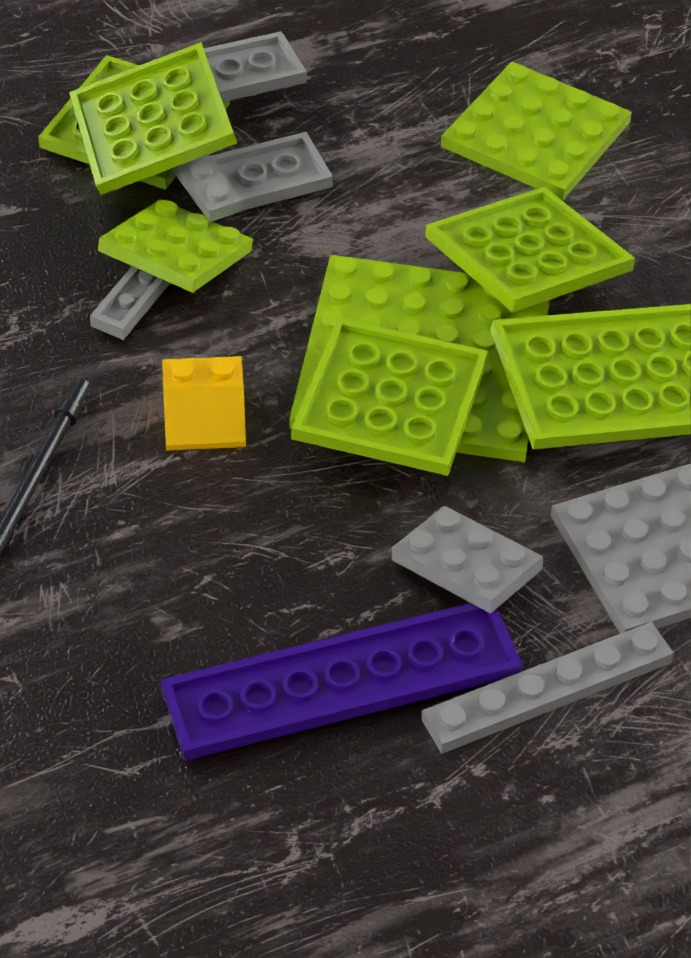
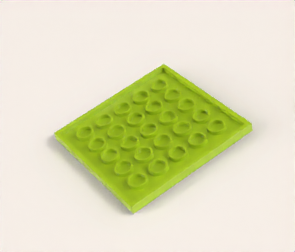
[290,255,550,462]

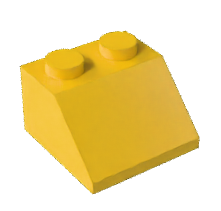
[162,356,246,451]

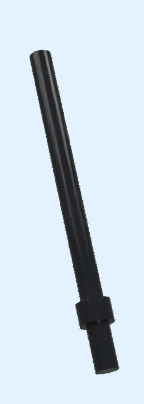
[0,378,91,554]

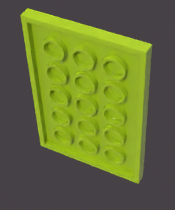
[490,304,691,449]

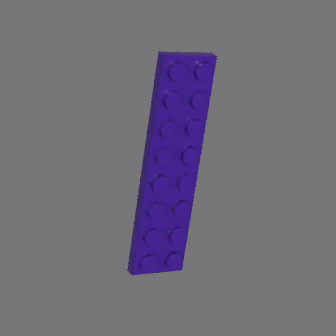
[161,603,522,761]

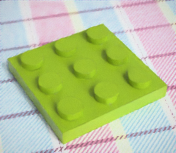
[98,199,253,293]

